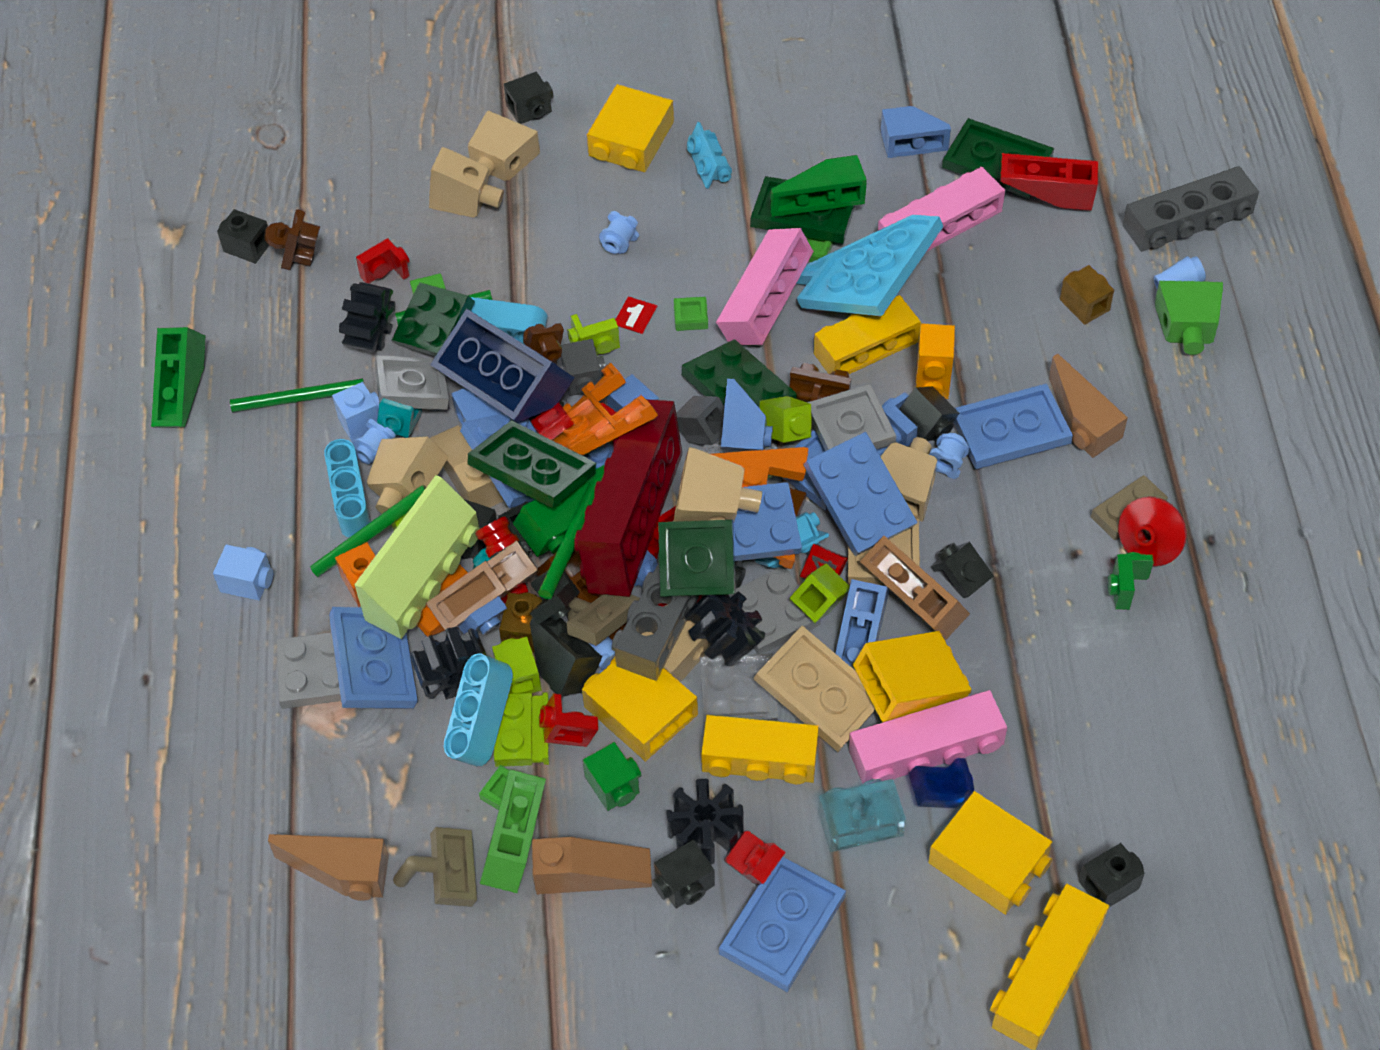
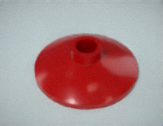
[1118,496,1187,566]

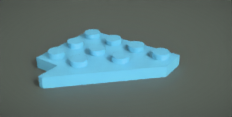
[796,215,944,316]

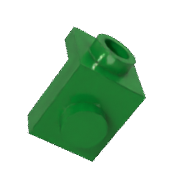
[1108,552,1154,610]

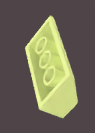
[354,475,480,639]

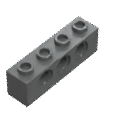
[1122,166,1259,252]
[612,553,700,681]

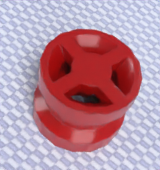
[475,516,520,558]

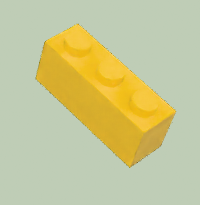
[814,295,921,374]
[701,715,819,784]

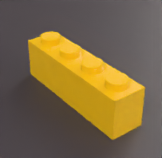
[990,883,1110,1050]

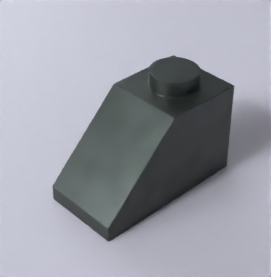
[530,617,602,696]

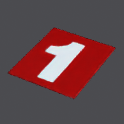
[615,296,658,334]

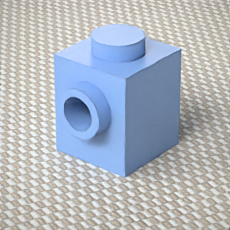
[332,382,379,443]
[213,544,273,601]

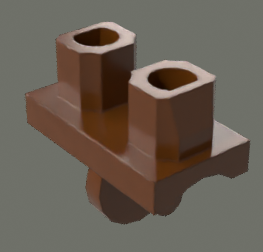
[265,209,320,270]
[523,323,564,365]
[790,363,852,403]

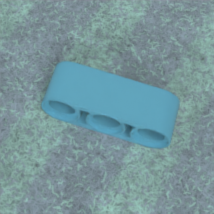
[471,297,548,345]
[324,439,371,538]
[444,653,513,766]

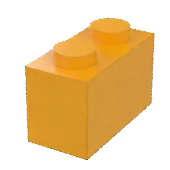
[915,323,955,399]

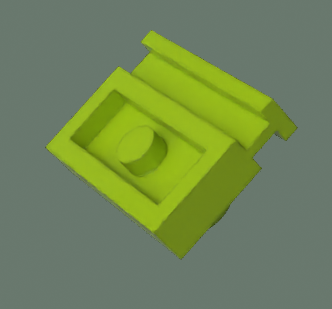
[494,692,549,767]

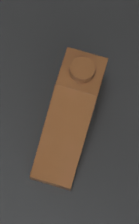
[1049,353,1128,458]
[860,536,970,640]
[268,834,389,901]
[532,837,652,894]

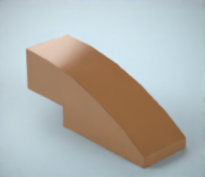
[426,541,540,630]

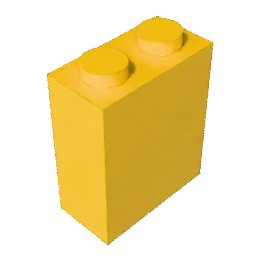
[587,84,674,172]
[853,631,972,723]
[582,656,698,762]
[928,791,1053,915]

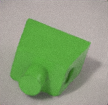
[1154,280,1223,355]

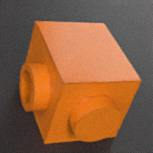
[335,542,375,607]

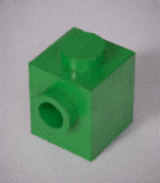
[582,742,642,811]

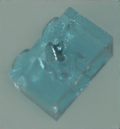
[818,779,906,853]

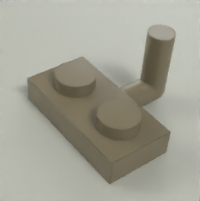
[1091,475,1168,541]
[567,594,640,646]
[393,827,477,907]

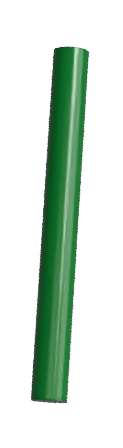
[230,378,364,412]
[538,481,597,599]
[310,484,426,577]

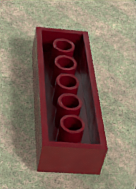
[575,398,683,597]

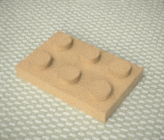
[754,626,876,752]

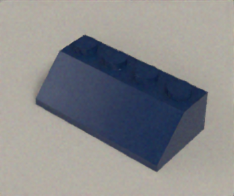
[430,309,575,423]

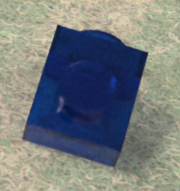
[908,758,974,808]

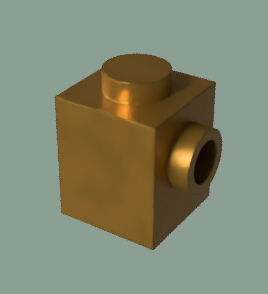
[1060,265,1115,325]
[499,593,542,652]

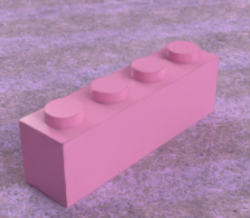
[878,167,1005,252]
[716,228,814,345]
[849,690,1007,788]

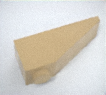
[430,425,503,508]

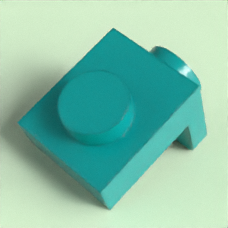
[377,398,422,438]

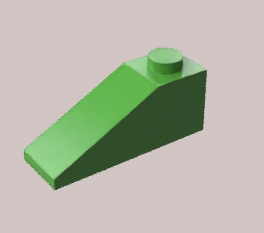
[480,769,546,893]

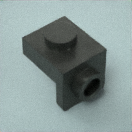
[931,541,994,598]
[530,571,580,625]

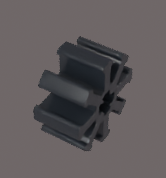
[339,282,396,352]
[685,591,765,666]
[410,627,487,700]
[666,778,744,864]

